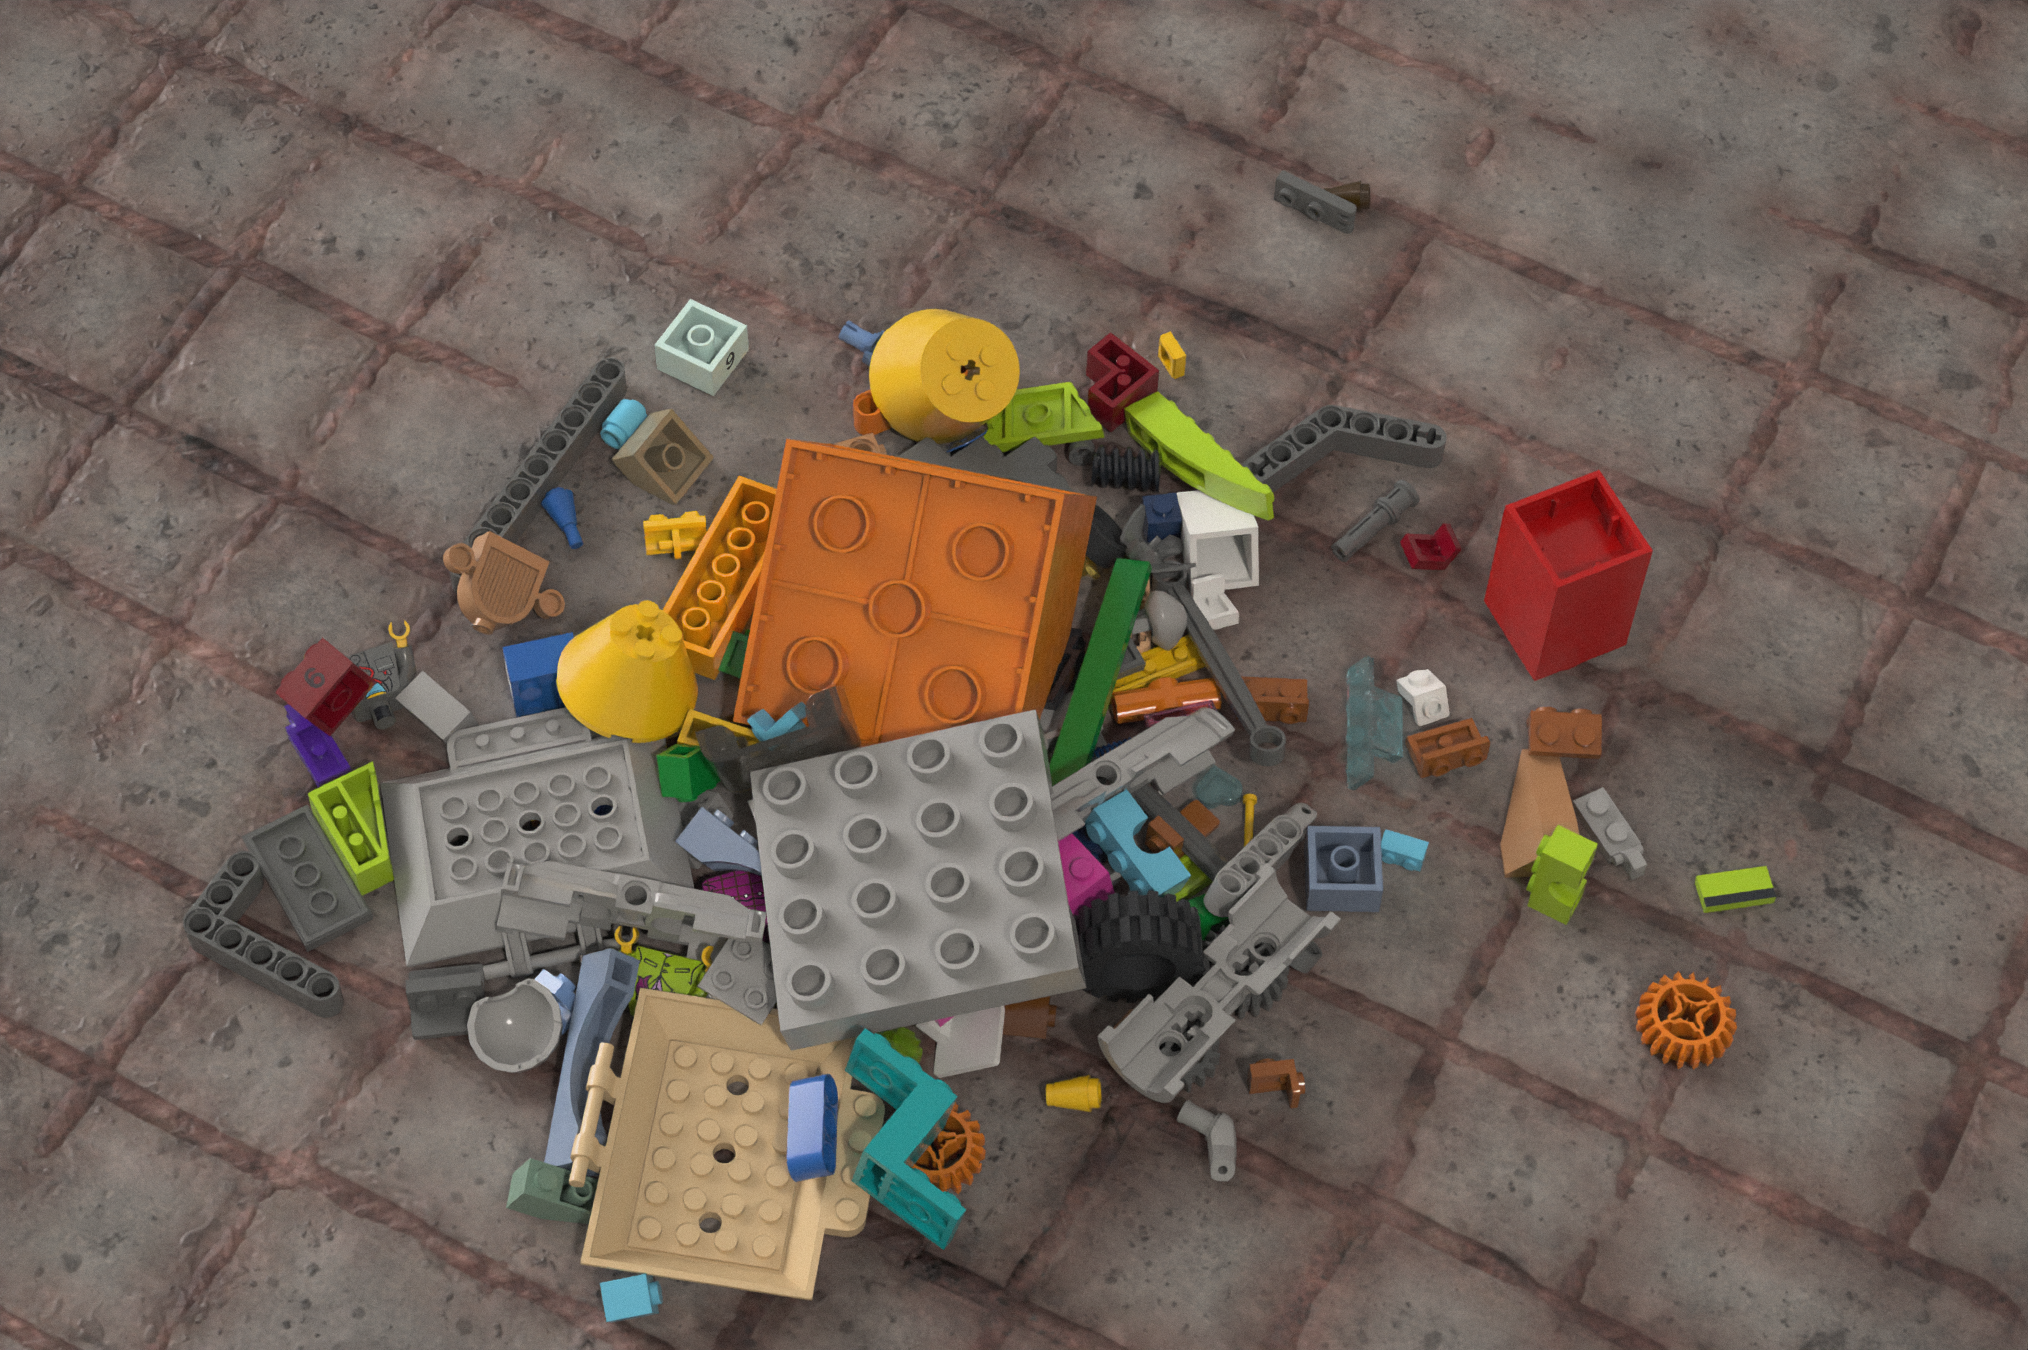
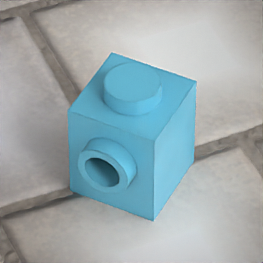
[600,1274,663,1322]

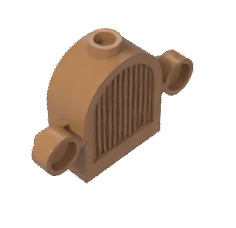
[443,531,565,635]

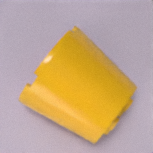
[869,309,1020,444]

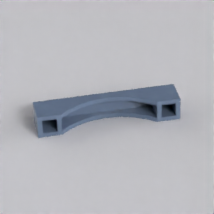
[675,807,762,877]
[544,948,640,1177]

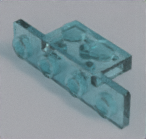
[1346,656,1403,790]

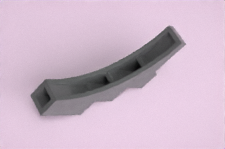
[898,436,1074,492]

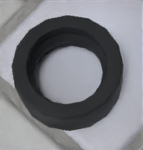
[1086,505,1126,569]

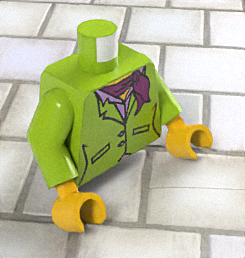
[614,926,714,1016]

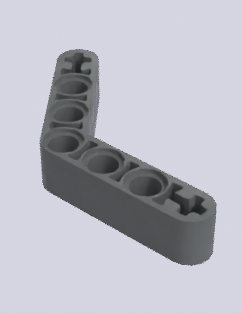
[1242,405,1447,492]

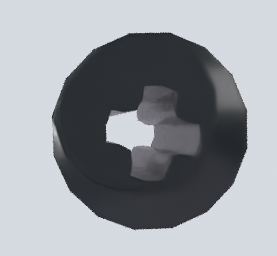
[1091,444,1162,493]

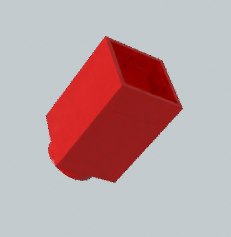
[1484,470,1653,681]

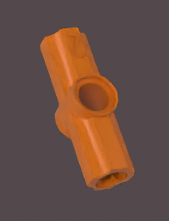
[1111,677,1222,724]

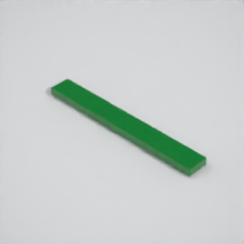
[1049,558,1152,786]

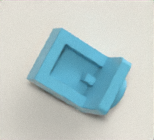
[747,702,811,748]

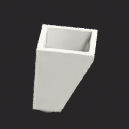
[1177,490,1259,590]

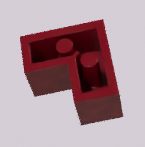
[1086,332,1159,432]

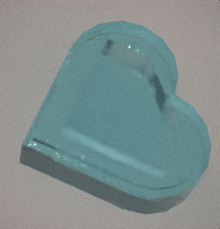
[1196,765,1243,809]

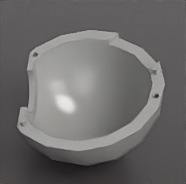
[467,978,563,1073]

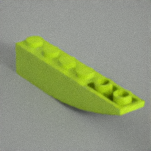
[1124,391,1274,521]

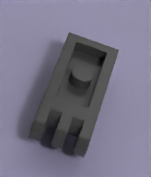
[1274,170,1357,234]

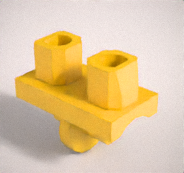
[643,511,707,559]

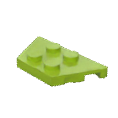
[984,382,1104,452]

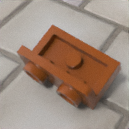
[1526,707,1602,759]
[1405,718,1491,778]

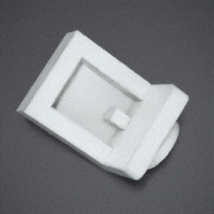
[1190,573,1239,630]
[1396,669,1450,726]

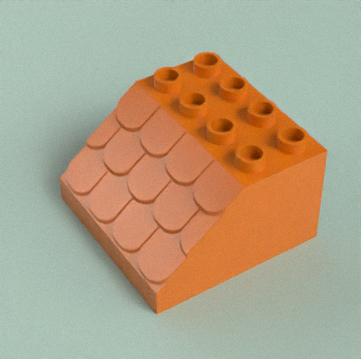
[733,439,1097,748]

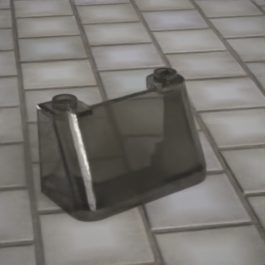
[695,685,861,794]

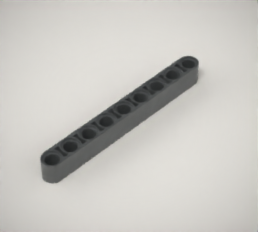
[449,358,627,594]

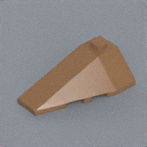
[1500,749,1579,878]

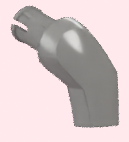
[1177,1100,1237,1181]

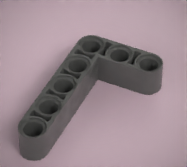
[183,851,344,1018]

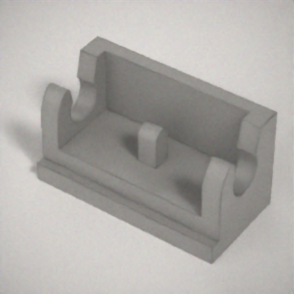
[395,671,479,744]

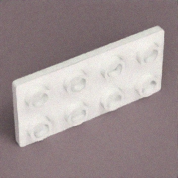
[916,1006,1005,1078]

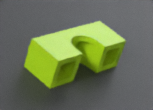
[1526,825,1598,925]

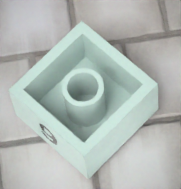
[655,299,749,396]

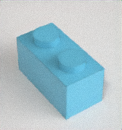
[1381,829,1429,872]

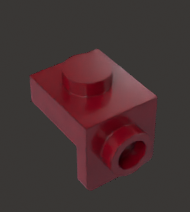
[1400,523,1461,570]

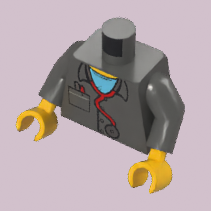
[304,620,416,729]

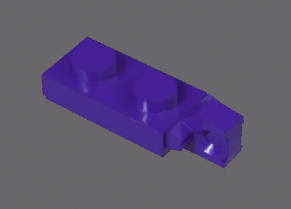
[284,704,352,788]

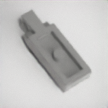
[1572,787,1647,880]

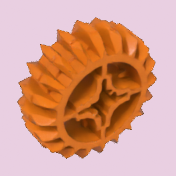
[1635,971,1737,1070]
[912,1102,986,1195]

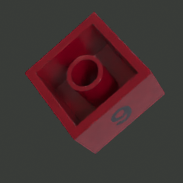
[275,637,377,736]

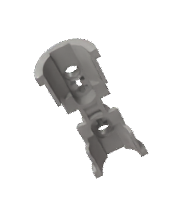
[1050,707,1235,842]
[496,861,766,968]
[1098,863,1341,1103]

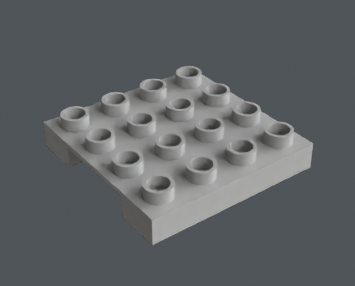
[750,709,1086,1051]

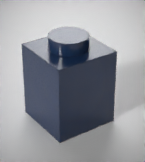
[1142,493,1182,543]

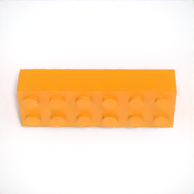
[662,475,777,680]

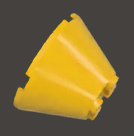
[556,600,698,743]

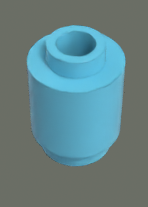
[600,399,647,449]

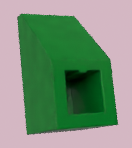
[657,744,730,802]

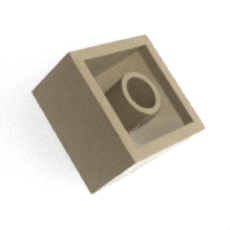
[611,409,714,505]

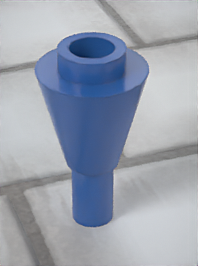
[541,487,584,549]

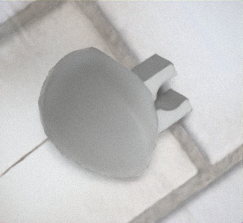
[1132,590,1188,651]

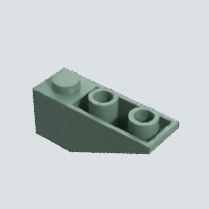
[506,1158,598,1224]

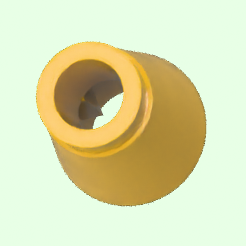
[1046,1075,1102,1112]

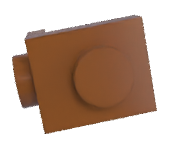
[1247,1058,1305,1109]

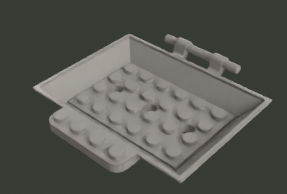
[380,707,694,980]

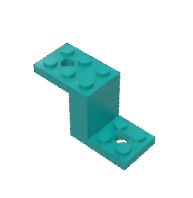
[845,1028,967,1250]

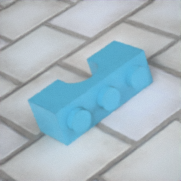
[1085,789,1191,897]

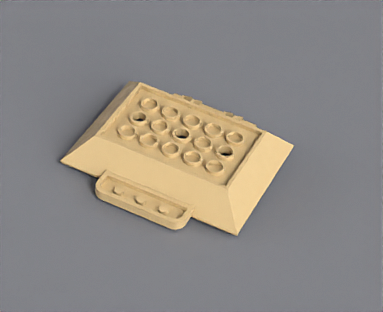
[569,988,885,1301]

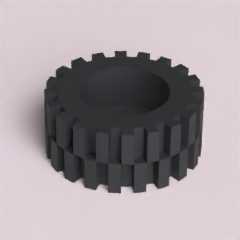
[1074,891,1204,1003]

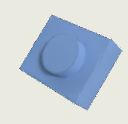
[535,969,577,1035]

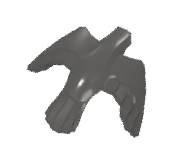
[1120,504,1196,574]

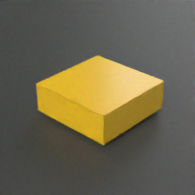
[1158,331,1186,379]

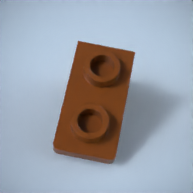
[1145,800,1220,859]

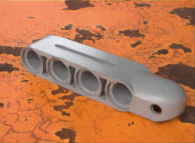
[1204,802,1317,917]

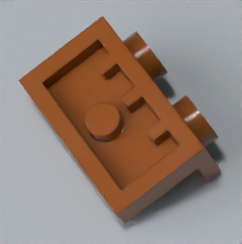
[1236,676,1309,724]

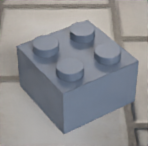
[1304,826,1383,912]

